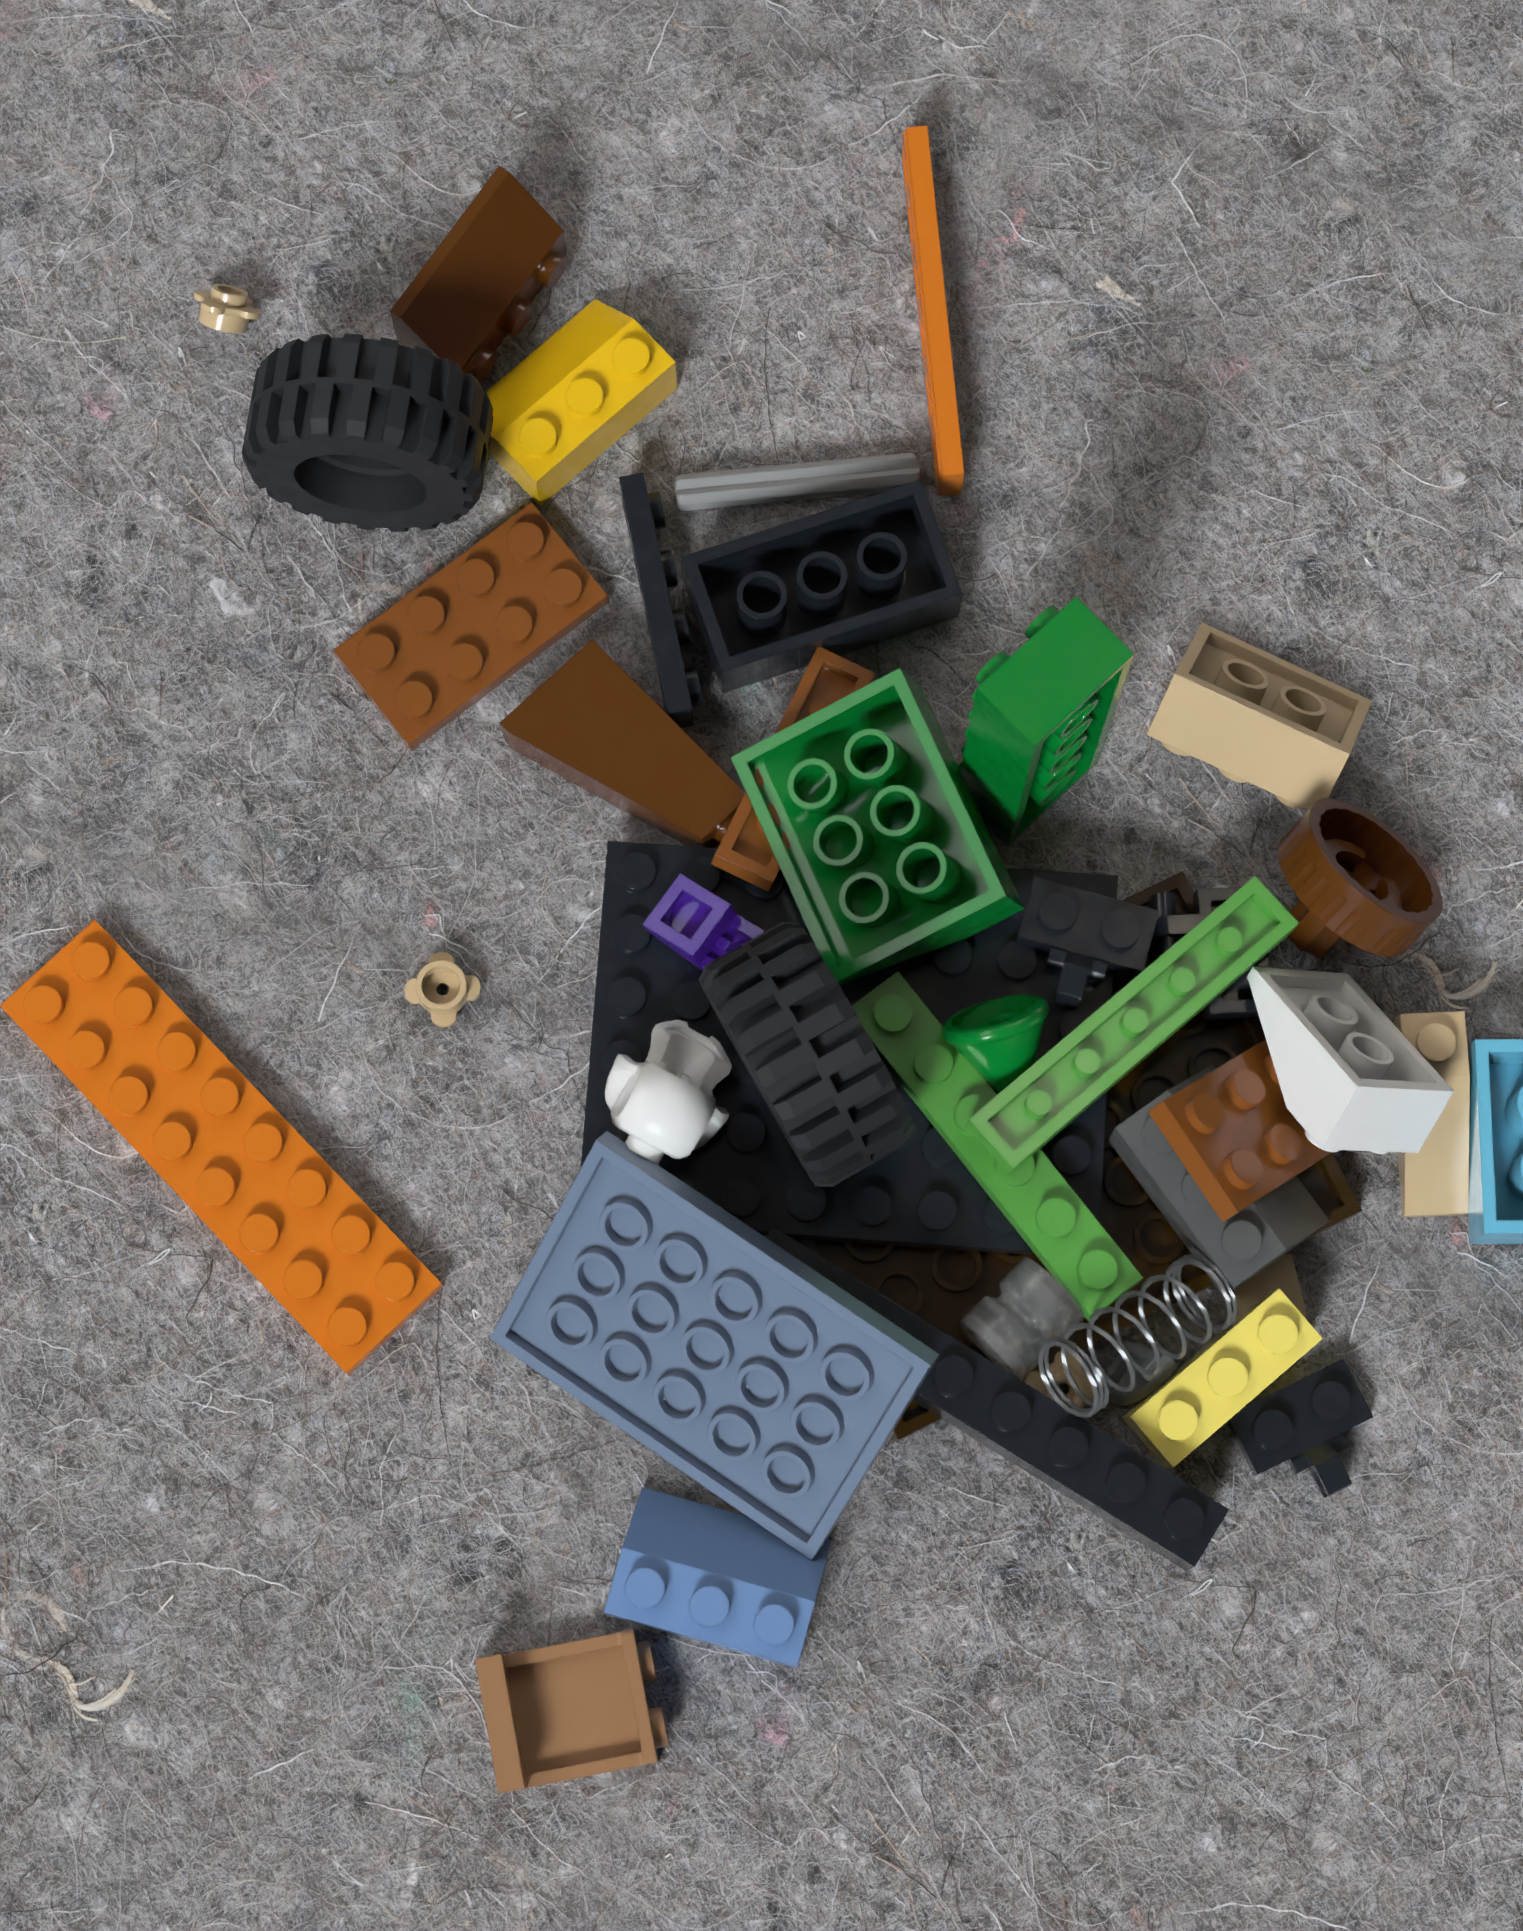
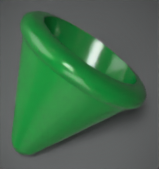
[941,994,1049,1094]

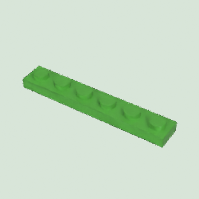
[965,876,1299,1175]
[852,972,1143,1321]

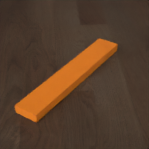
[901,125,964,497]

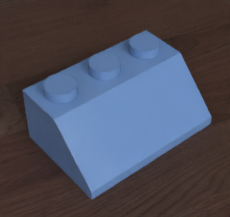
[604,1487,831,1669]

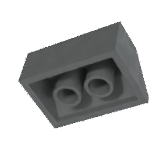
[1108,1065,1330,1297]

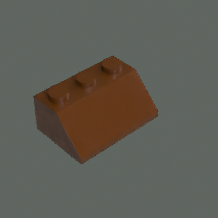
[390,166,568,383]

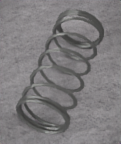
[1038,1254,1237,1418]

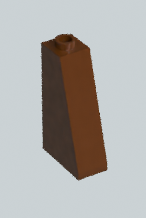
[500,639,745,848]

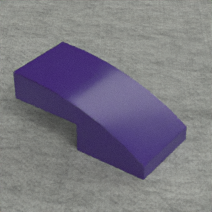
[643,873,765,971]

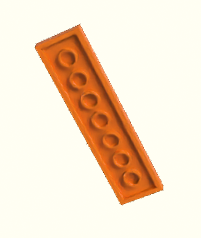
[0,919,444,1376]

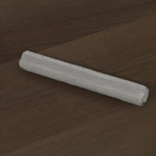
[675,453,920,511]

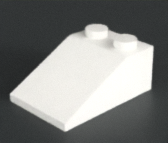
[1247,966,1454,1154]

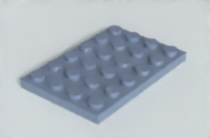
[489,1131,940,1560]

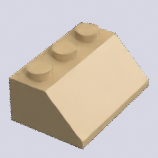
[1147,622,1372,810]

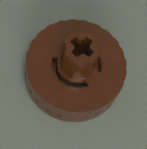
[1277,799,1443,959]

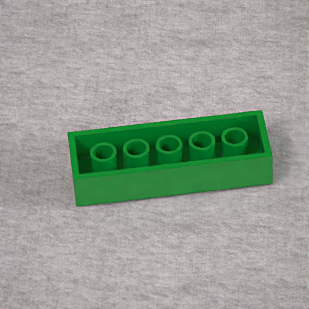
[958,597,1134,846]

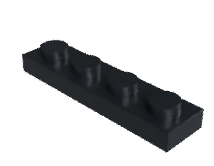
[619,472,703,728]

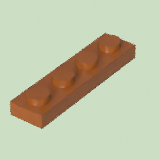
[711,647,875,892]

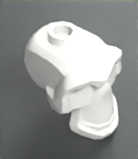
[605,1020,732,1165]

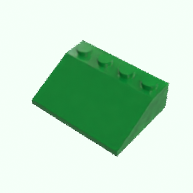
[731,668,1025,985]

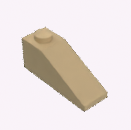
[1393,1011,1470,1218]

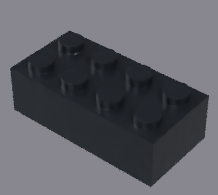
[682,480,963,694]

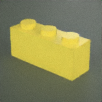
[1122,1288,1323,1468]

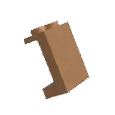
[475,1628,669,1793]

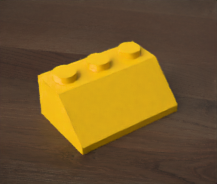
[486,299,677,507]

